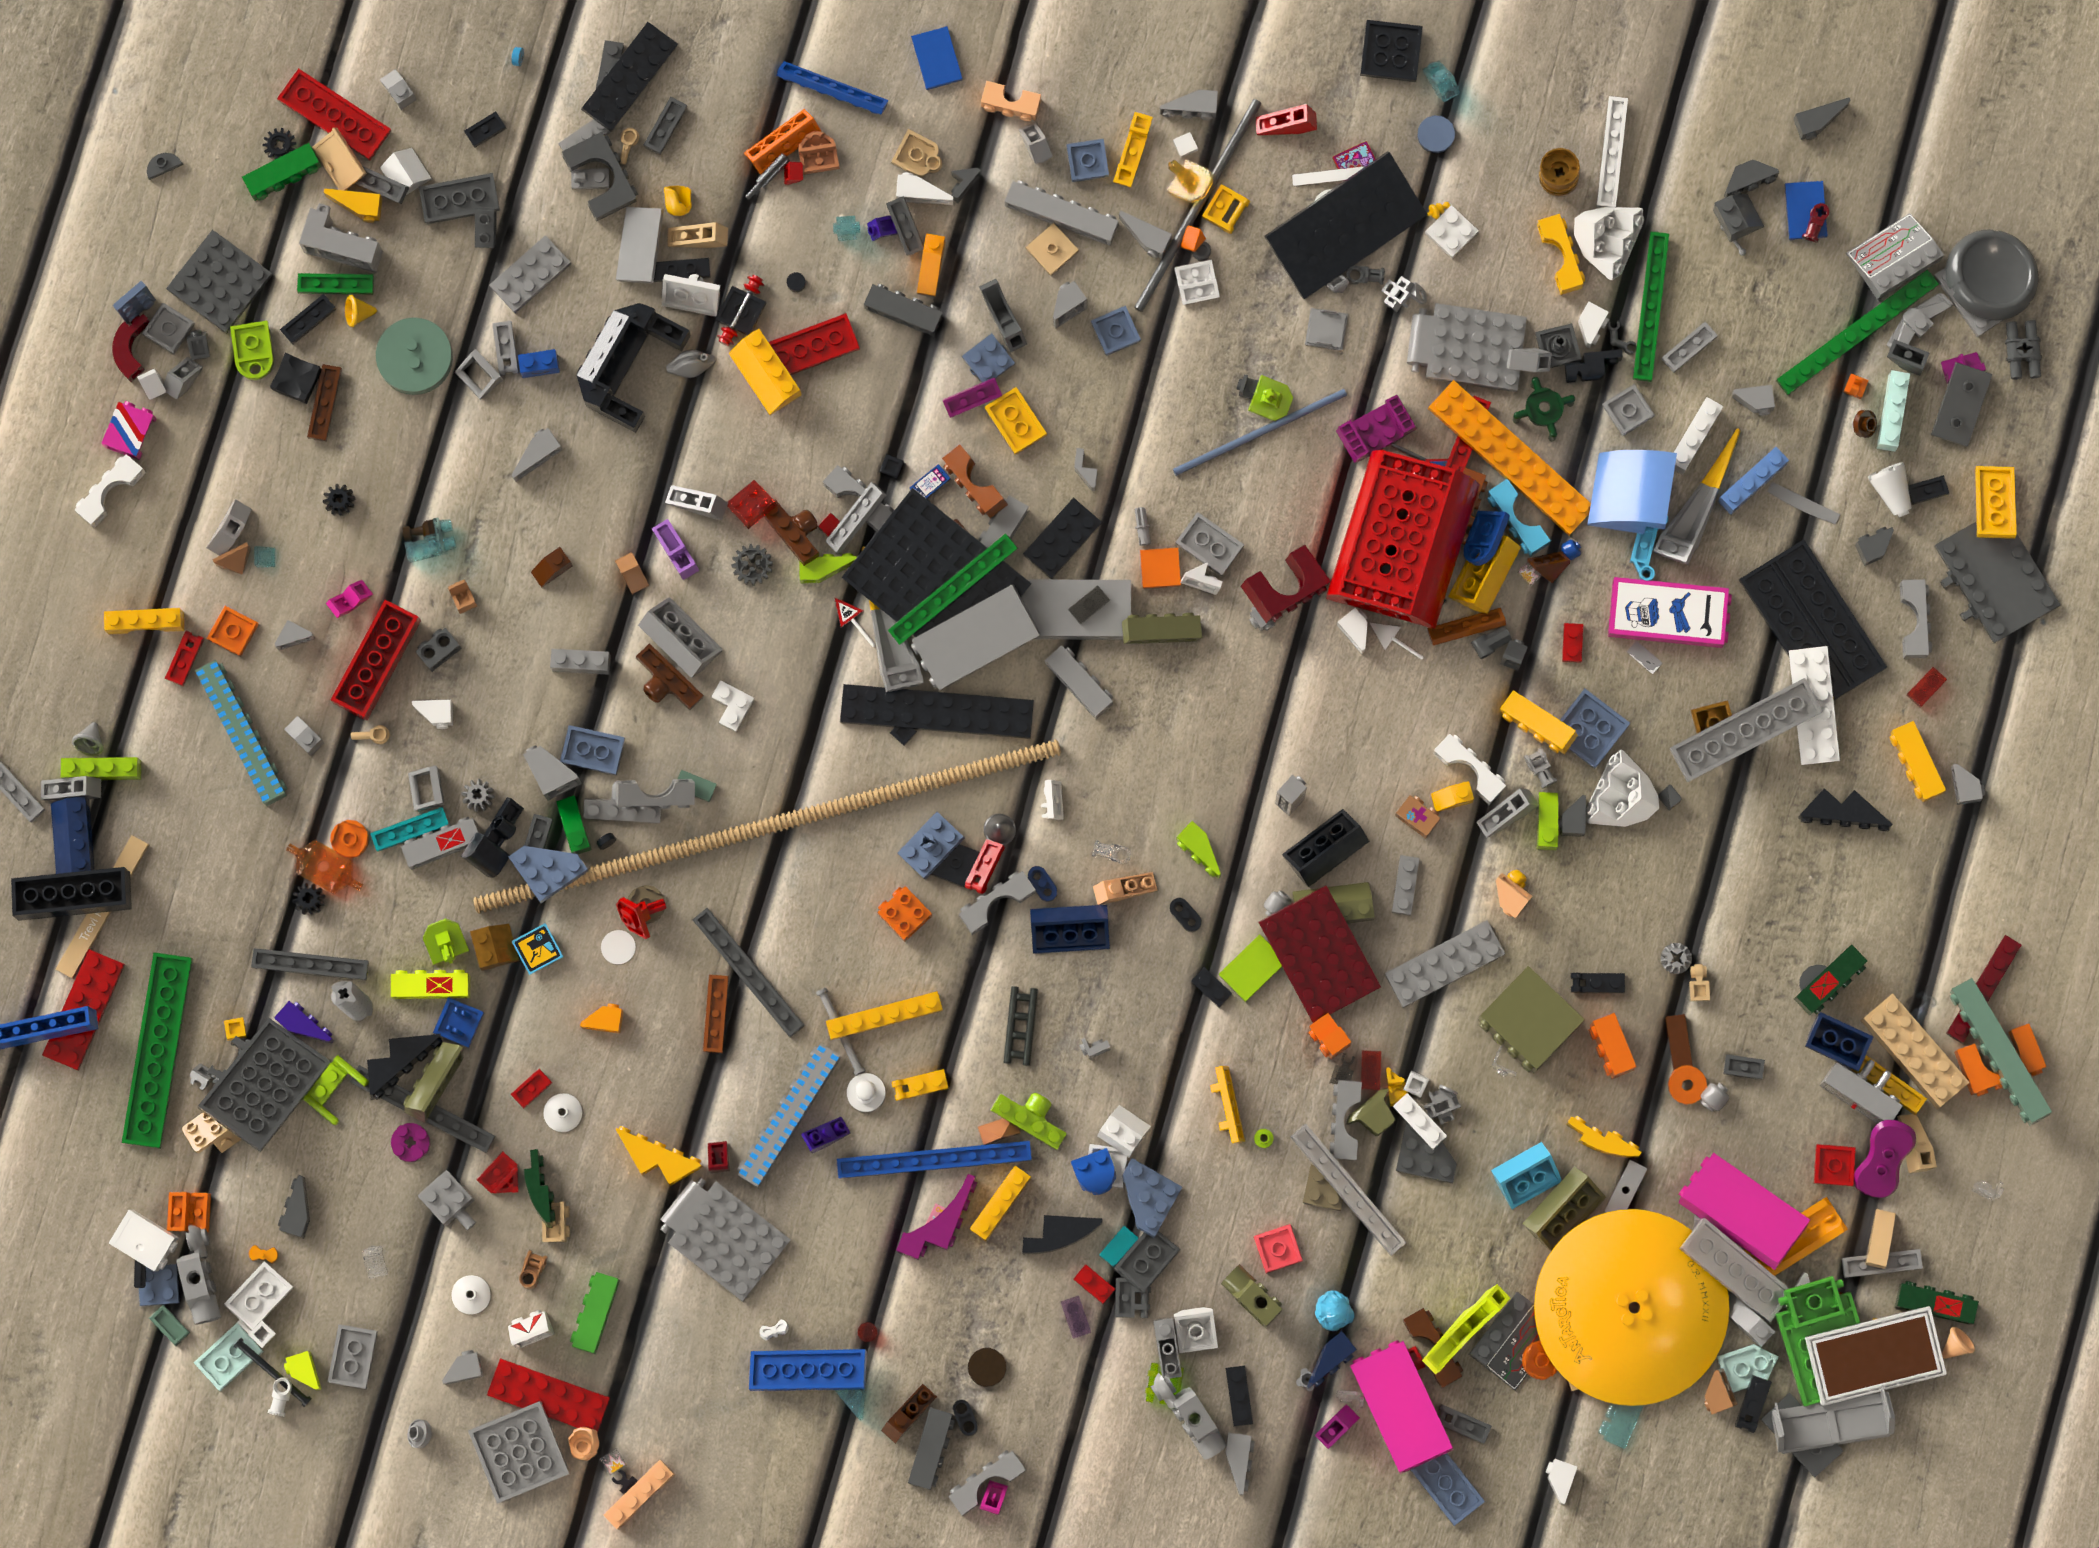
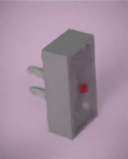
[1819,1060,1903,1124]

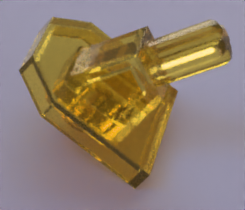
[1167,159,1213,203]

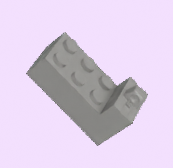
[299,203,383,273]

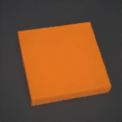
[1140,548,1181,589]
[206,606,259,657]

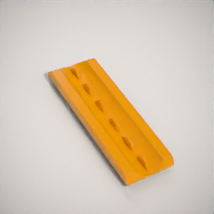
[1743,1197,1848,1276]

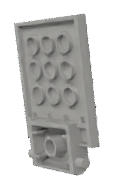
[1407,303,1527,392]
[660,1177,790,1301]

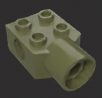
[1221,1264,1282,1328]

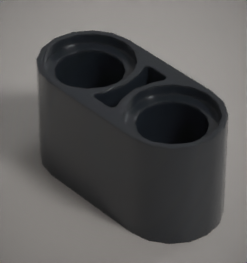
[953,1400,978,1436]

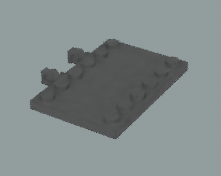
[1935,522,2060,643]
[198,1018,331,1152]

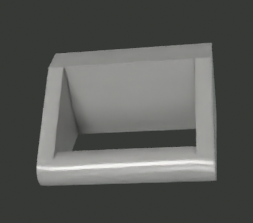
[455,349,503,400]
[408,766,445,811]

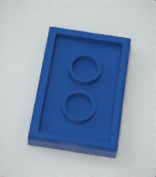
[911,26,963,90]
[1785,181,1828,240]

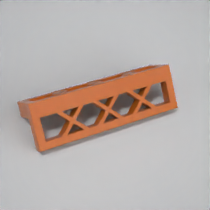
[744,109,821,175]

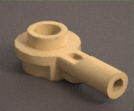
[619,128,639,165]
[351,725,390,744]

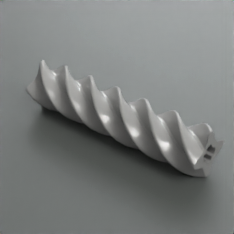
[331,981,373,1021]

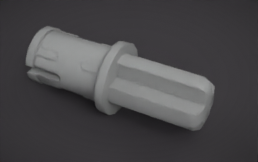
[1135,507,1151,546]

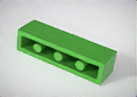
[570,1272,620,1354]

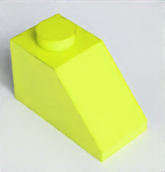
[284,1351,322,1390]

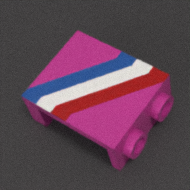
[101,401,157,460]

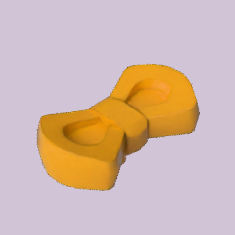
[249,1245,278,1263]

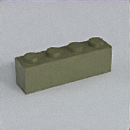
[1122,613,1202,644]

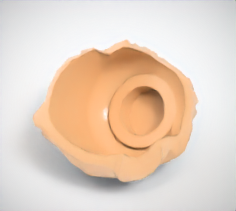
[568,1427,599,1461]

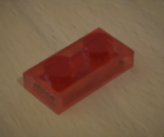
[1907,667,1947,708]
[1361,1050,1381,1090]

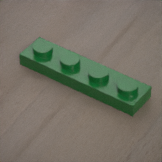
[297,273,374,295]

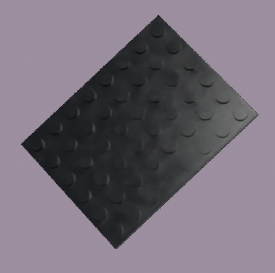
[842,488,1032,637]

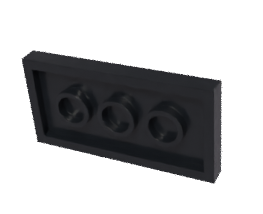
[1023,497,1102,579]

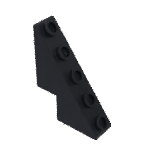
[1798,788,1893,831]
[367,1034,443,1100]

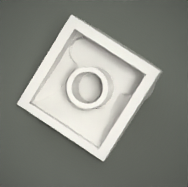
[1174,1307,1218,1353]

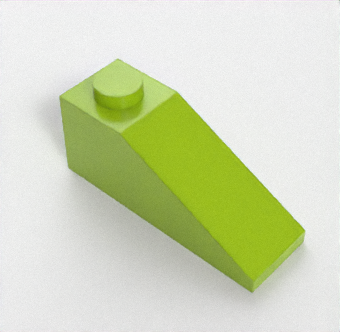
[1537,792,1558,850]

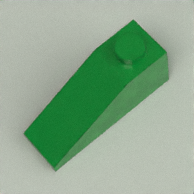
[556,796,592,854]

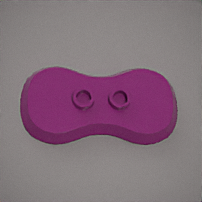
[1854,1120,1916,1198]

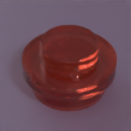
[858,1322,877,1342]

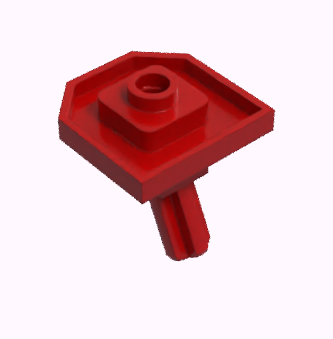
[616,897,667,939]

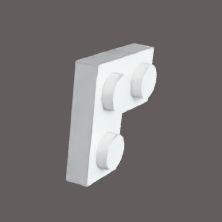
[712,680,754,732]

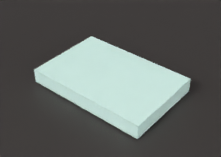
[194,1323,264,1392]

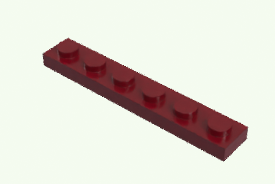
[1946,935,2022,1044]

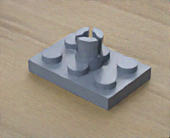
[897,812,965,880]

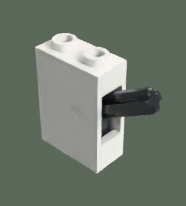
[109,1210,179,1288]

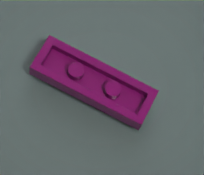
[942,377,1002,418]

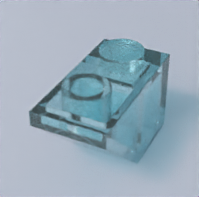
[1423,61,1460,102]

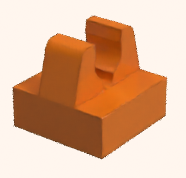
[1843,374,1869,399]

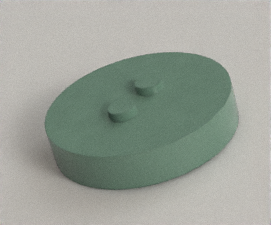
[376,318,453,395]

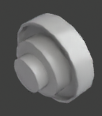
[407,1419,432,1449]

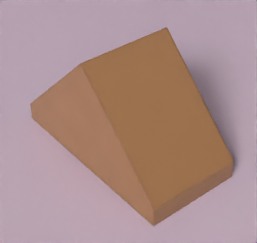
[615,552,649,594]

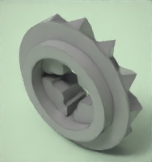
[1661,943,1692,974]

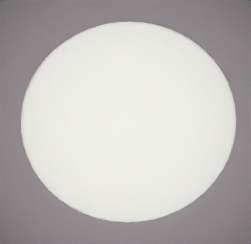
[601,930,636,964]

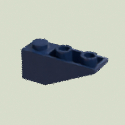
[1307,1331,1357,1388]

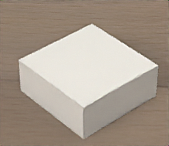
[1173,132,1198,158]

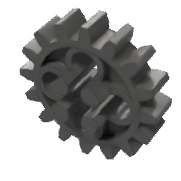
[731,544,773,586]

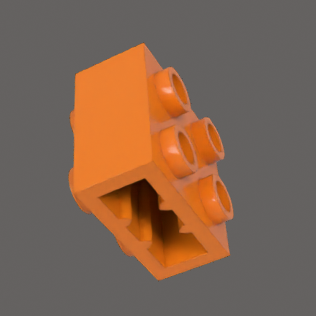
[877,886,932,942]

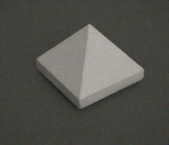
[1326,274,1349,293]

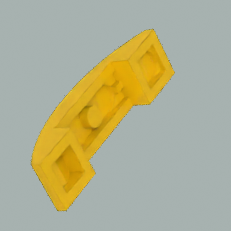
[1113,112,1153,188]

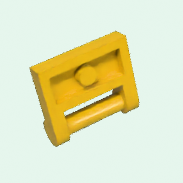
[1202,184,1250,234]

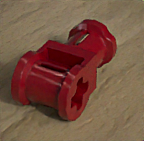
[1802,203,1829,243]

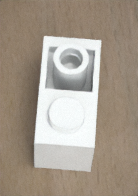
[1578,302,1609,348]

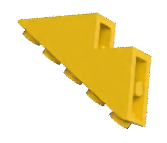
[616,1126,703,1186]

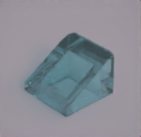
[254,546,275,567]

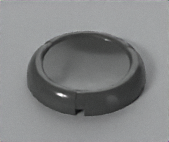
[1946,229,2039,320]

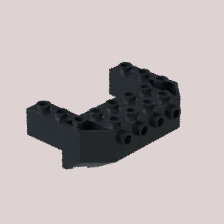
[577,303,691,433]

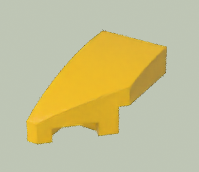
[1386,1067,1408,1106]

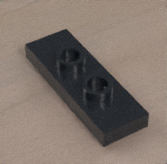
[654,258,711,282]

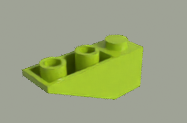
[799,553,857,584]
[1176,821,1221,879]

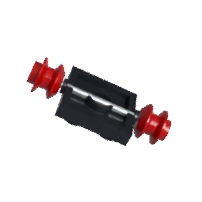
[715,275,766,346]

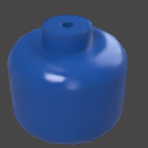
[1561,539,1581,560]

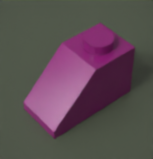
[1315,1404,1360,1449]

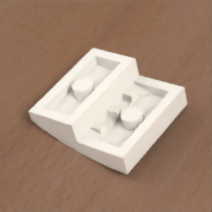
[1174,260,1220,305]

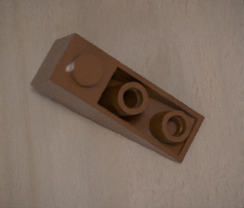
[881,1384,937,1444]

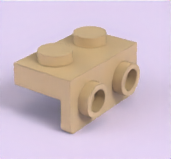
[542,1202,570,1243]

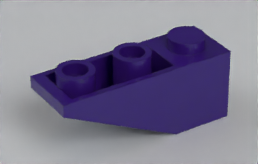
[274,1001,334,1043]

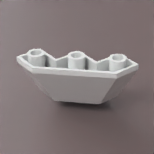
[1574,207,1644,280]
[1586,750,1659,827]

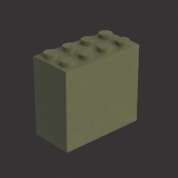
[1478,966,1585,1073]

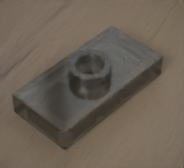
[1068,586,1110,625]

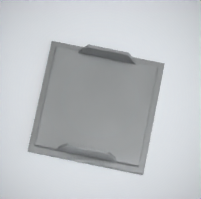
[1305,308,1348,351]

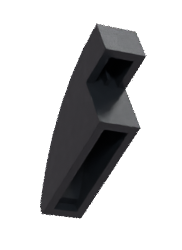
[1022,1215,1102,1254]

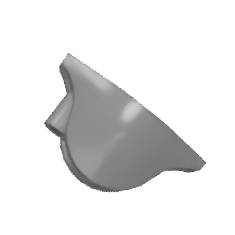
[666,350,716,378]

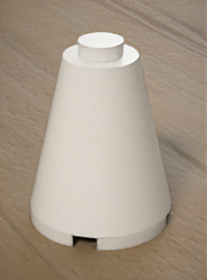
[1868,462,1912,517]

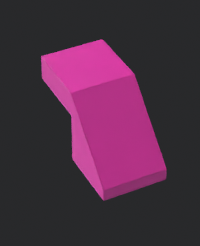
[326,580,373,618]

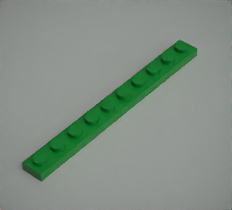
[1776,269,1939,396]

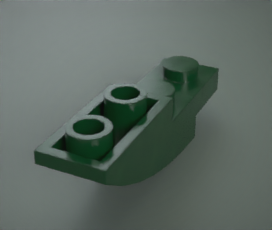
[524,1149,556,1228]

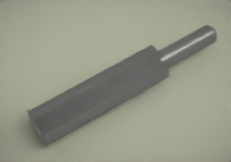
[745,153,790,200]

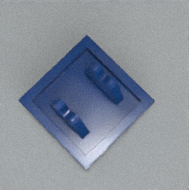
[433,997,484,1048]

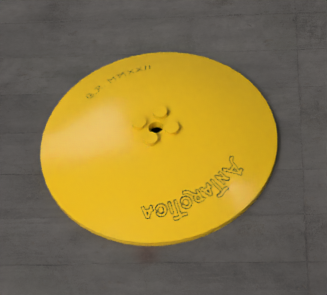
[1534,1209,1729,1406]

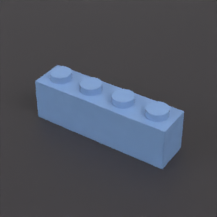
[1718,447,1789,515]

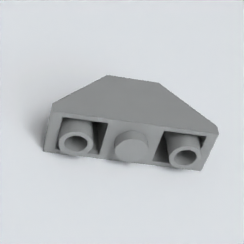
[206,499,251,556]

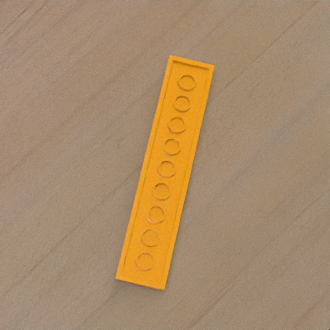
[1428,380,1591,536]

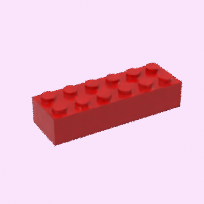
[330,600,421,721]

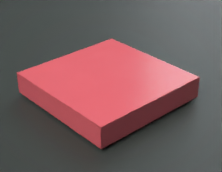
[1254,1224,1303,1273]

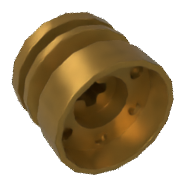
[1539,148,1580,196]

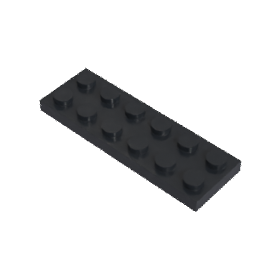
[581,22,678,132]

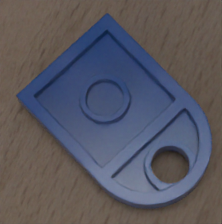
[1463,511,1510,566]

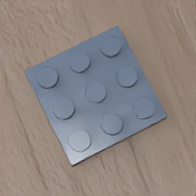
[1560,688,1630,769]

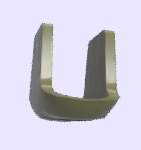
[1346,1088,1395,1137]

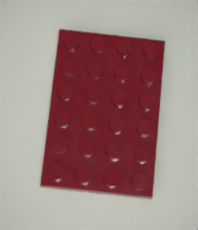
[1258,885,1381,1023]

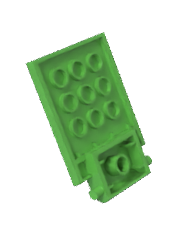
[1775,1276,1860,1407]

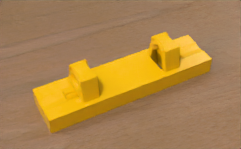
[1210,1066,1245,1143]

